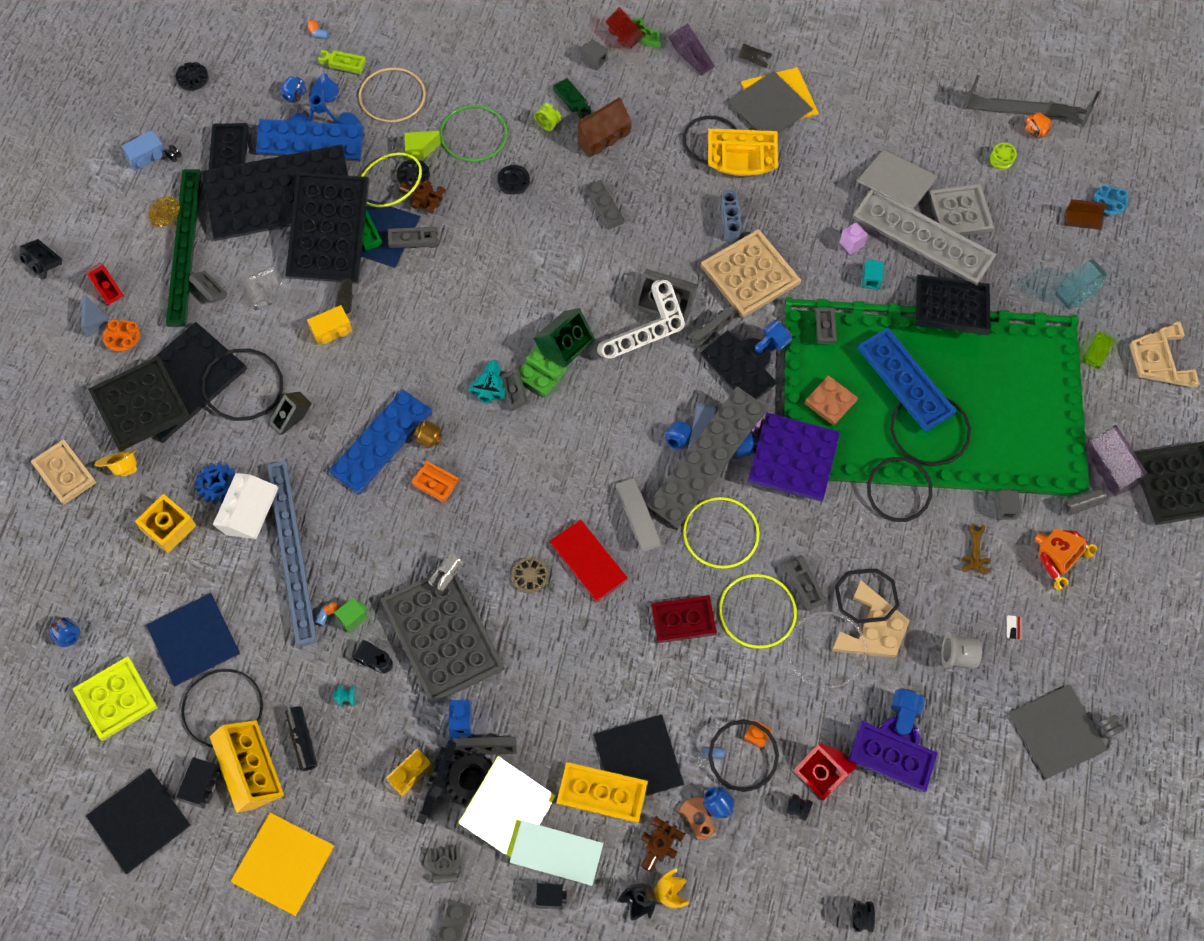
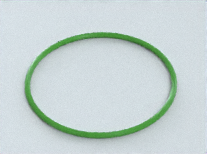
[440,105,508,162]

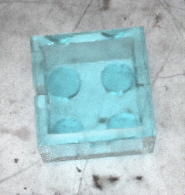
[1055,259,1107,310]

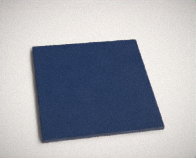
[362,199,420,268]
[146,593,240,687]

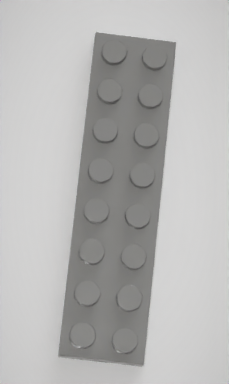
[853,189,997,286]

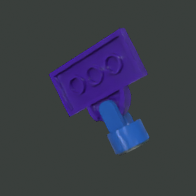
[848,688,938,792]

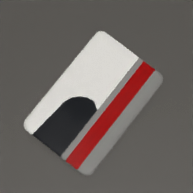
[1007,615,1023,640]

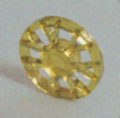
[149,196,179,227]

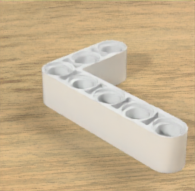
[597,280,685,359]

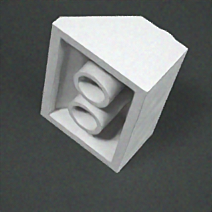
[213,473,279,539]

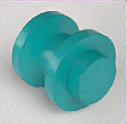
[333,685,356,706]

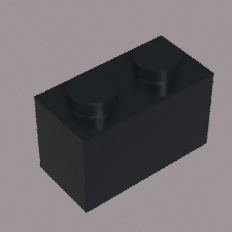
[176,757,221,809]

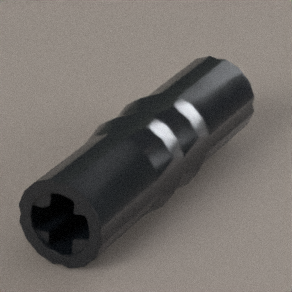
[285,706,318,772]

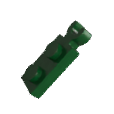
[553,78,591,119]

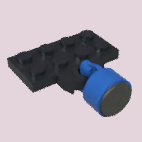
[700,319,793,400]

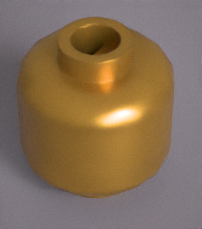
[413,420,443,448]

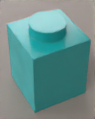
[861,260,884,290]

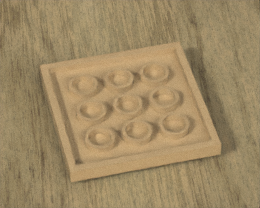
[700,229,801,319]

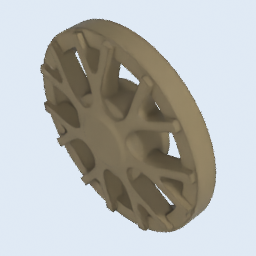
[511,558,549,593]

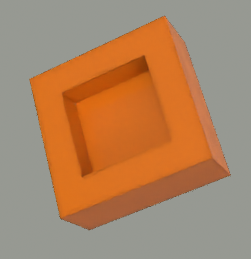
[744,720,772,749]

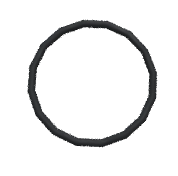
[683,116,737,165]
[867,457,933,522]
[708,719,779,792]

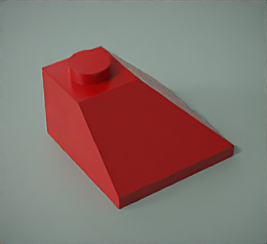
[793,743,858,801]

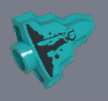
[468,360,505,404]

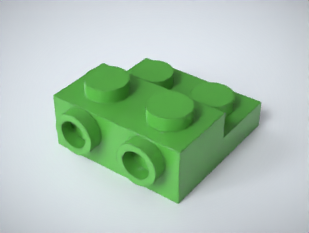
[519,346,567,398]

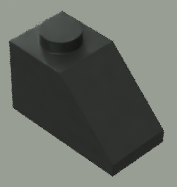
[269,391,312,435]

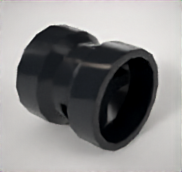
[786,793,813,821]

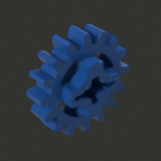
[195,462,235,504]

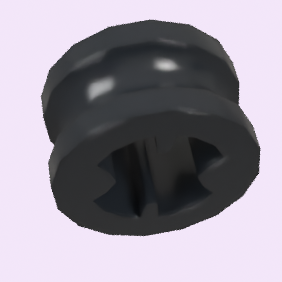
[164,144,182,162]

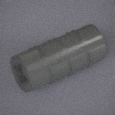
[1062,487,1106,515]

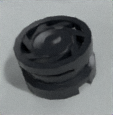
[852,901,875,933]

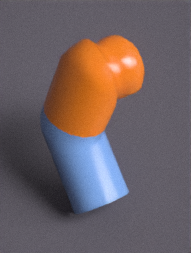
[307,20,329,39]
[314,602,342,627]

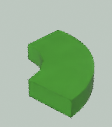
[626,18,661,48]

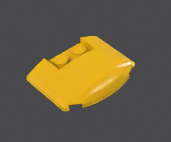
[708,129,778,176]

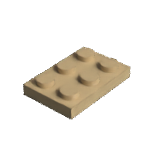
[31,439,97,505]

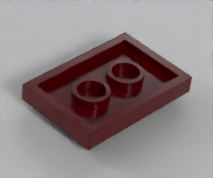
[651,595,717,644]

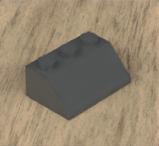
[634,269,698,323]

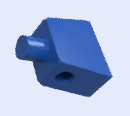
[449,700,473,741]

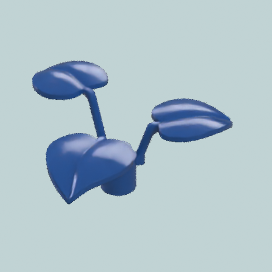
[288,73,362,125]

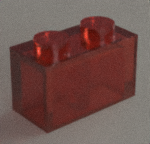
[605,7,645,49]

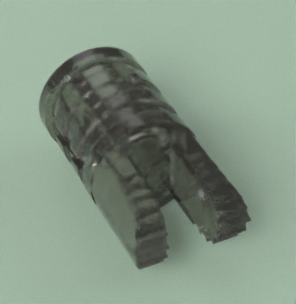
[738,43,772,68]
[335,278,353,314]

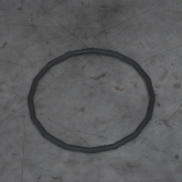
[202,348,283,421]
[890,397,971,466]

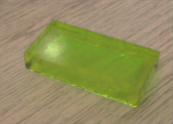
[1082,331,1115,370]

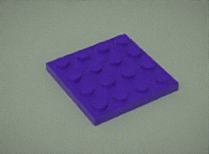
[748,412,840,502]

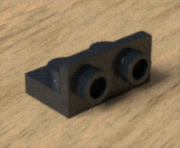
[19,239,62,279]

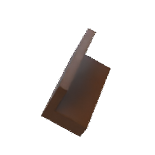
[1065,199,1107,230]

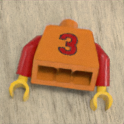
[1035,529,1097,591]

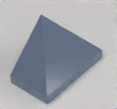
[81,295,109,337]

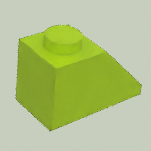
[404,131,441,160]

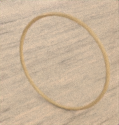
[359,68,426,123]

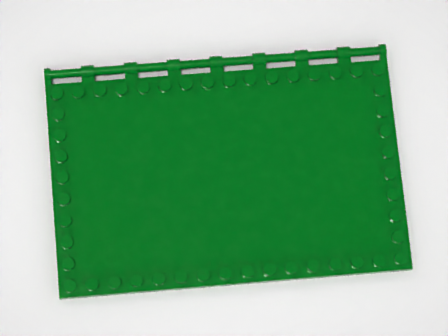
[783,297,1089,496]

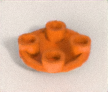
[103,320,140,352]

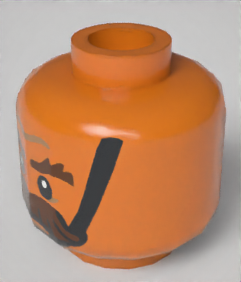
[1025,112,1052,138]

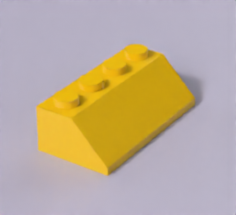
[210,720,284,813]

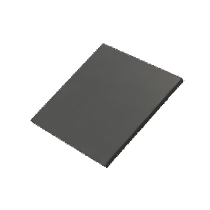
[728,71,813,133]
[1008,685,1108,780]

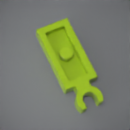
[318,50,366,74]

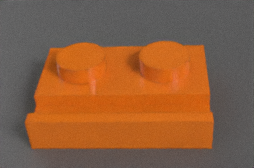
[411,461,459,503]

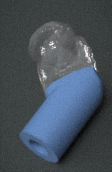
[696,748,724,768]

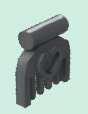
[428,846,461,884]

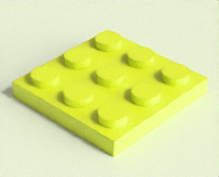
[72,656,158,741]

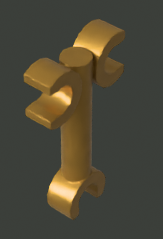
[961,523,991,575]

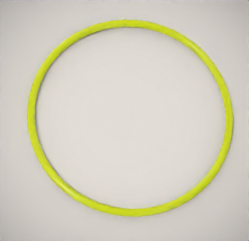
[361,153,422,207]
[683,497,760,569]
[719,574,797,649]

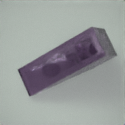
[668,23,715,76]

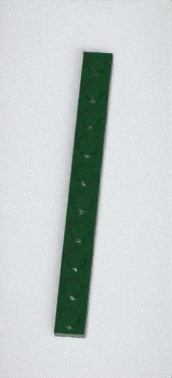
[166,169,202,327]

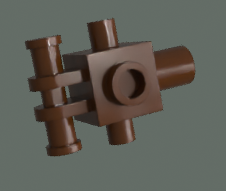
[399,180,446,214]
[640,816,686,872]

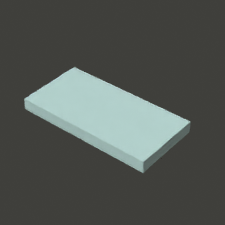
[510,820,603,886]

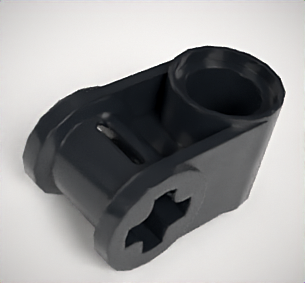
[352,640,393,674]

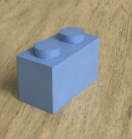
[121,130,165,171]

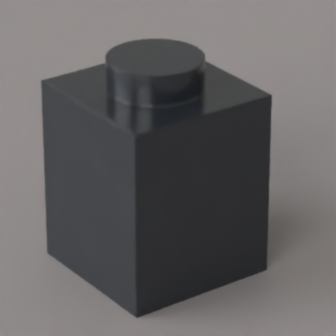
[536,883,567,910]

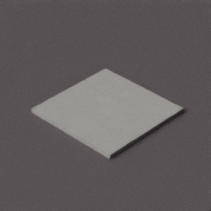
[857,150,938,209]

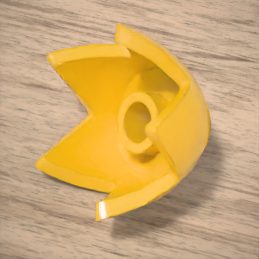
[654,868,689,909]

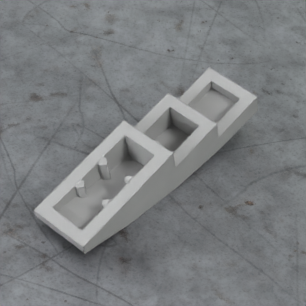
[616,478,661,552]

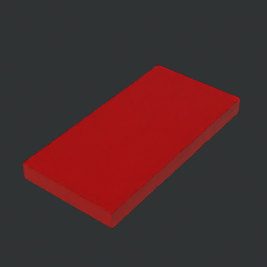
[550,519,628,602]

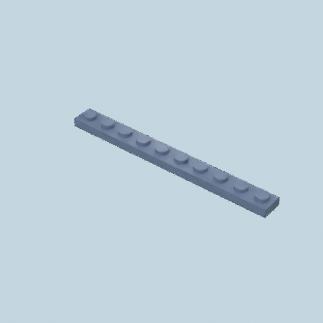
[267,461,318,647]

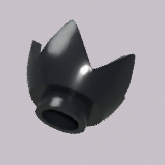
[617,883,656,921]

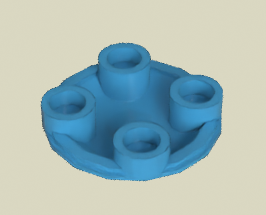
[1093,184,1129,215]

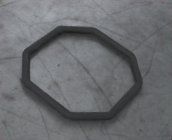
[835,569,899,623]

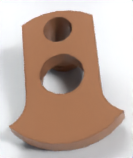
[679,797,716,840]

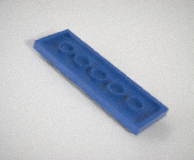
[256,119,364,161]
[857,328,957,433]
[329,389,432,495]

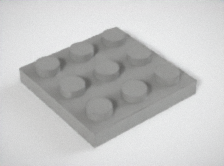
[928,184,994,236]

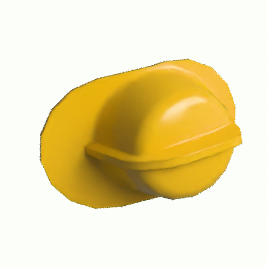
[95,449,137,476]

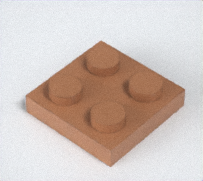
[804,375,858,426]

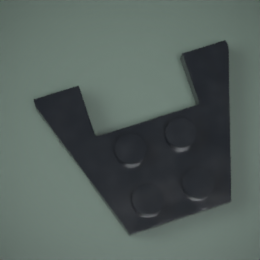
[416,740,456,824]

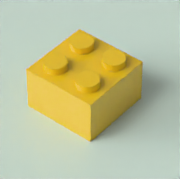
[134,494,196,553]

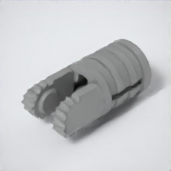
[428,553,463,591]

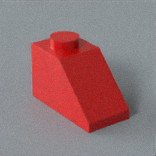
[84,262,124,305]

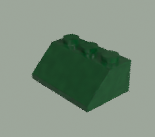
[533,308,595,368]

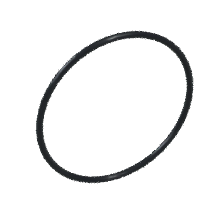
[181,669,263,748]

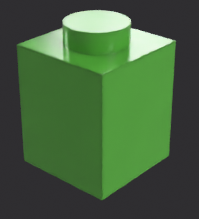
[334,598,368,633]

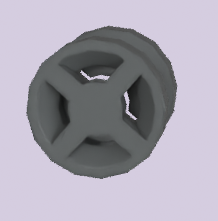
[1098,714,1125,738]

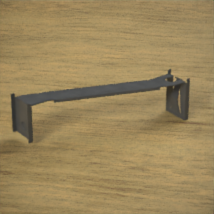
[963,75,1100,127]

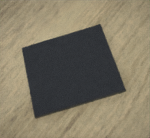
[593,714,684,796]
[86,768,191,875]

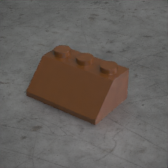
[578,97,632,157]

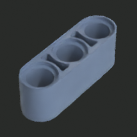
[720,189,742,243]
[688,402,716,450]

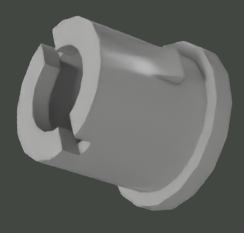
[941,632,982,669]

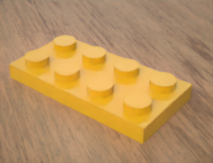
[556,762,648,824]

